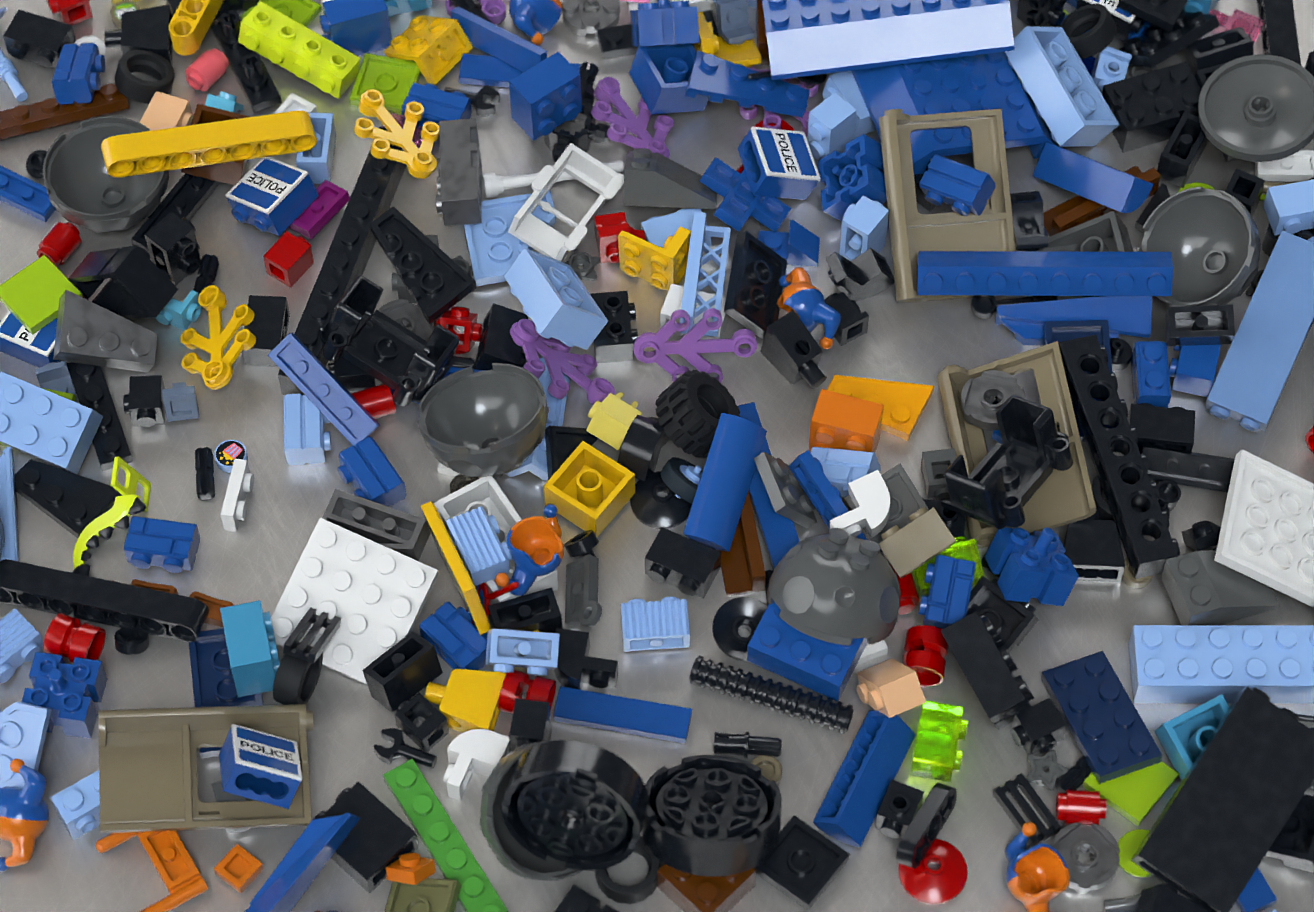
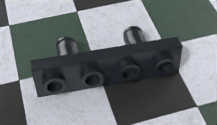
[210,10,282,113]

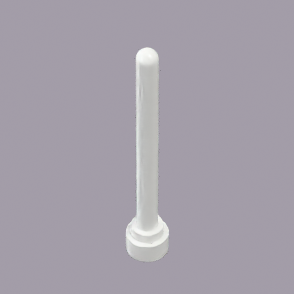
[482,161,626,198]

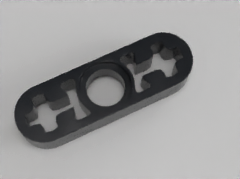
[896,783,957,869]

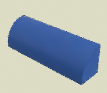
[1033,142,1153,213]
[683,413,767,552]
[813,710,916,847]

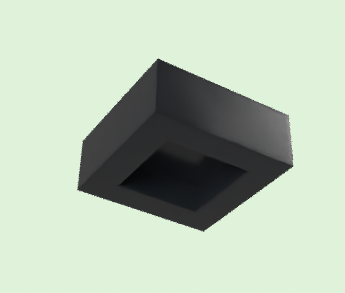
[1181,521,1221,551]

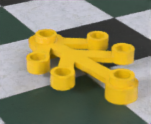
[354,89,439,179]
[180,285,256,390]

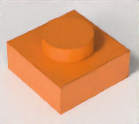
[214,844,264,894]
[386,853,436,885]

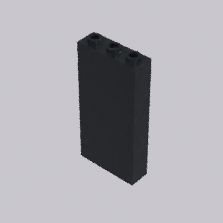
[1131,686,1314,912]

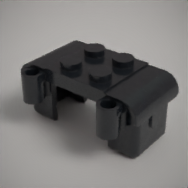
[319,276,459,406]
[941,395,1073,529]

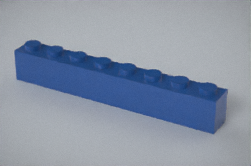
[918,251,1173,296]

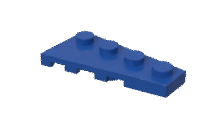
[685,50,810,117]

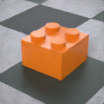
[809,389,884,453]

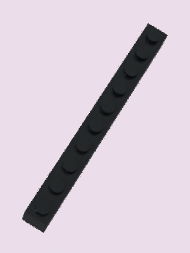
[278,126,407,395]

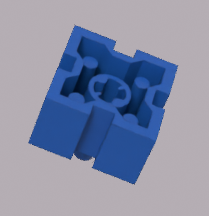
[630,0,699,46]
[818,134,887,222]
[985,527,1079,606]
[21,652,107,739]

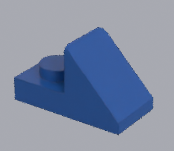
[758,220,820,267]

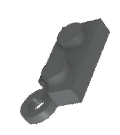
[565,554,602,627]

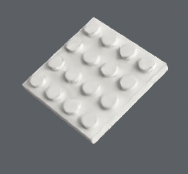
[1214,449,1314,608]
[271,518,440,686]

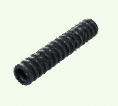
[689,656,854,734]

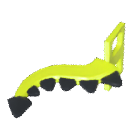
[72,456,151,576]

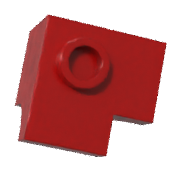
[594,212,646,264]

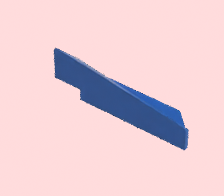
[995,296,1152,345]
[245,812,360,912]

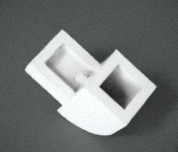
[830,470,890,538]
[444,729,511,801]

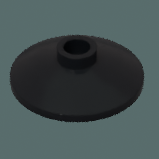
[630,471,692,529]
[712,597,768,661]

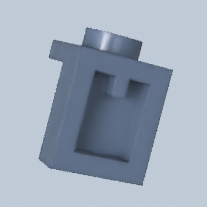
[716,0,755,44]
[35,361,78,403]

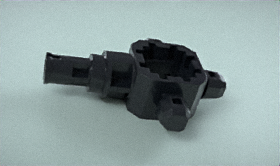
[544,62,610,162]

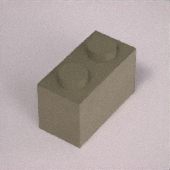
[878,506,957,579]

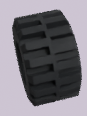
[655,370,740,458]

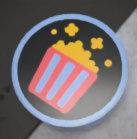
[214,440,248,473]

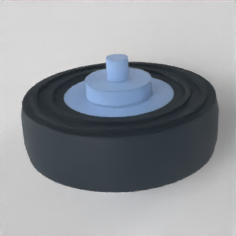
[660,457,703,504]

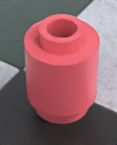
[185,48,229,91]

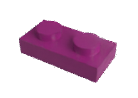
[289,180,350,239]

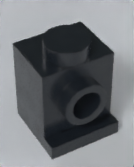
[825,292,869,346]
[394,693,449,752]

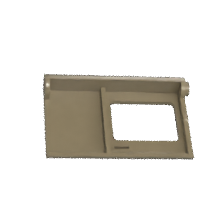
[879,109,1016,303]
[937,341,1096,549]
[98,704,313,833]

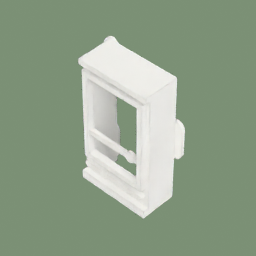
[508,143,624,262]

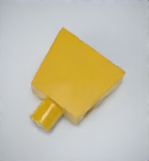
[424,669,506,733]

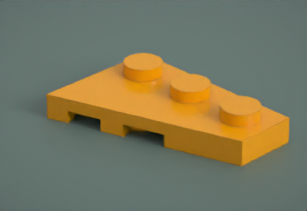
[827,375,934,441]

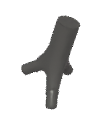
[1104,889,1145,912]

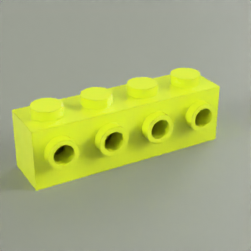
[238,1,361,99]

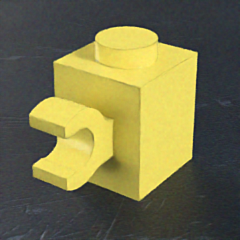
[586,392,642,450]

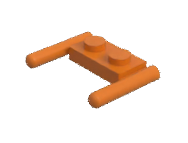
[95,830,209,912]

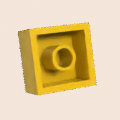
[543,441,635,538]

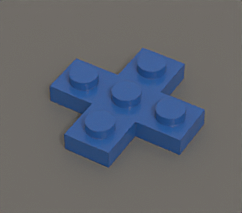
[699,157,791,232]

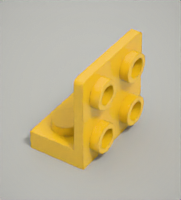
[693,12,762,68]
[384,15,473,85]
[618,226,691,291]

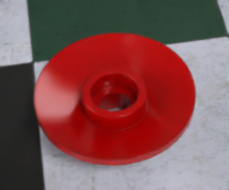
[898,839,968,904]

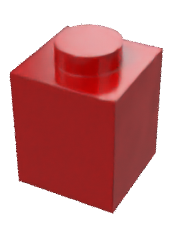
[263,231,314,288]

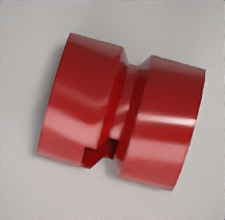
[43,613,106,663]
[902,625,948,687]
[498,670,556,714]

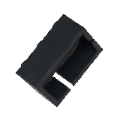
[1102,62,1202,153]
[68,245,179,320]
[941,611,1034,730]

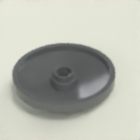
[1198,54,1314,162]

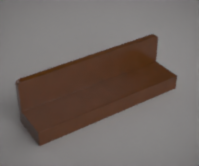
[1043,166,1161,236]
[718,490,766,596]

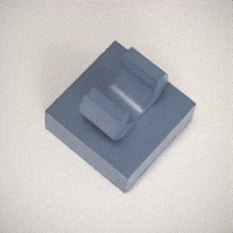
[162,382,199,422]

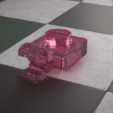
[1209,9,1265,46]

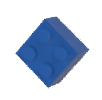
[629,43,709,114]
[509,51,582,141]

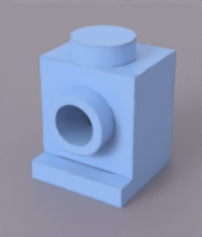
[1091,46,1132,94]

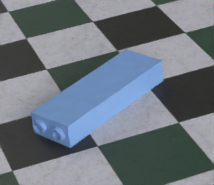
[1206,230,1314,432]

